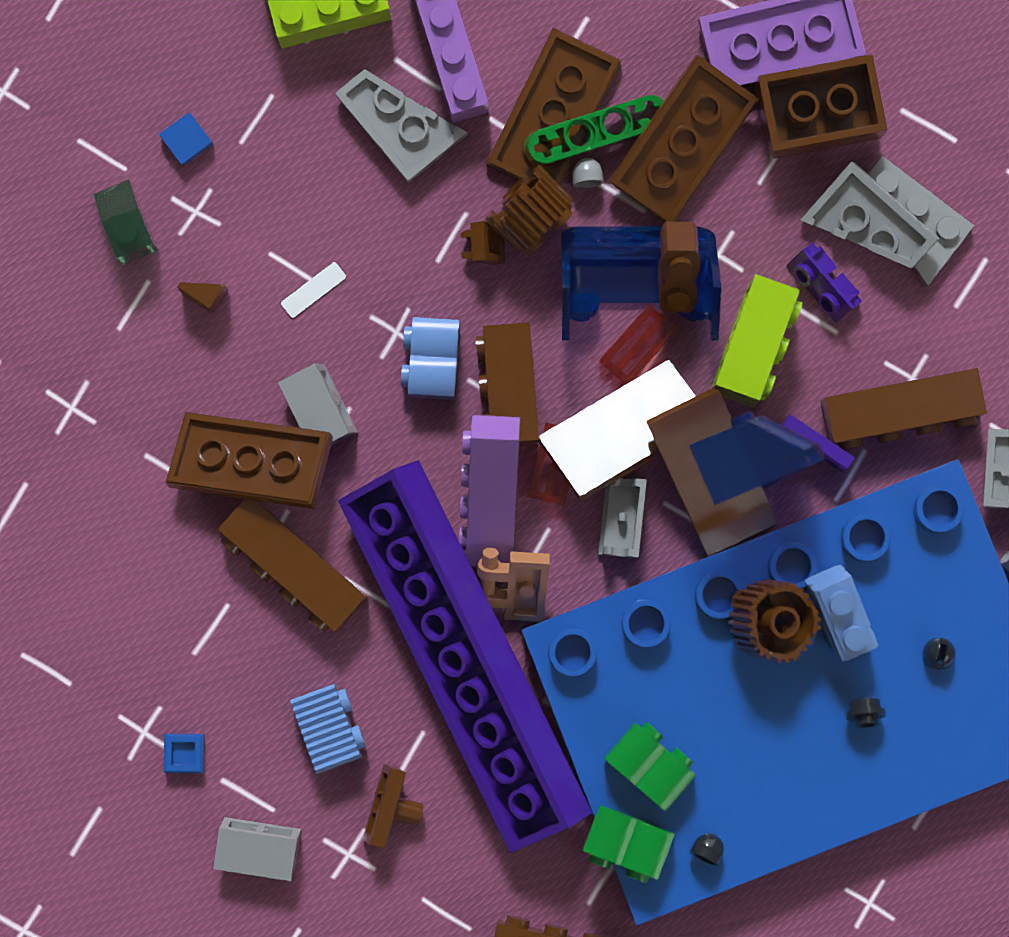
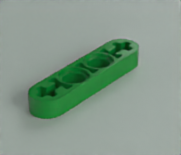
[524,95,664,165]

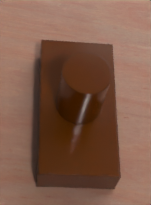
[363,764,423,848]

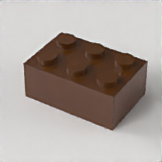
[754,54,888,160]
[476,322,539,447]

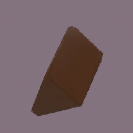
[177,282,229,314]

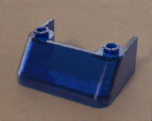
[561,226,722,341]
[689,411,825,506]

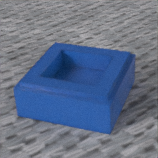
[159,112,214,167]
[164,734,205,773]

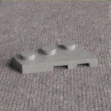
[335,69,468,184]
[868,156,974,288]
[801,162,939,268]

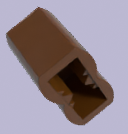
[657,221,700,312]

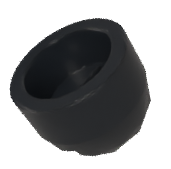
[922,638,956,669]
[689,833,724,867]

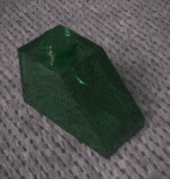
[94,179,159,265]

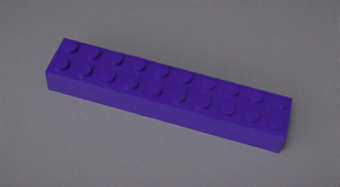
[338,460,592,853]

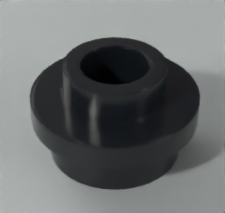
[846,698,886,728]

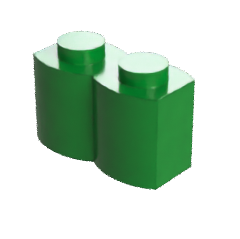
[603,722,696,811]
[583,804,675,883]

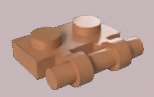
[477,548,550,622]

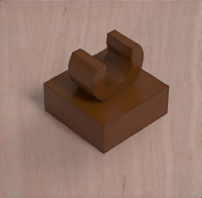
[461,221,505,265]

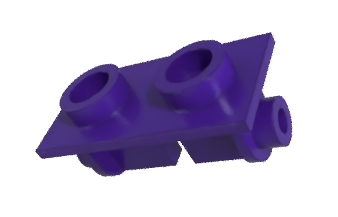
[787,243,862,323]

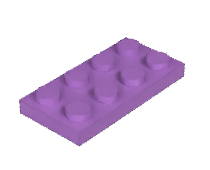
[698,0,866,87]

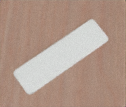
[281,262,346,318]

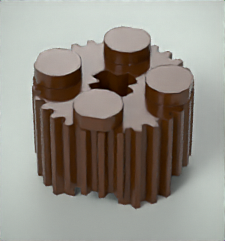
[485,165,573,256]
[728,579,822,663]

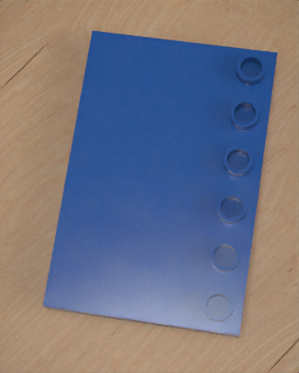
[521,459,1009,925]

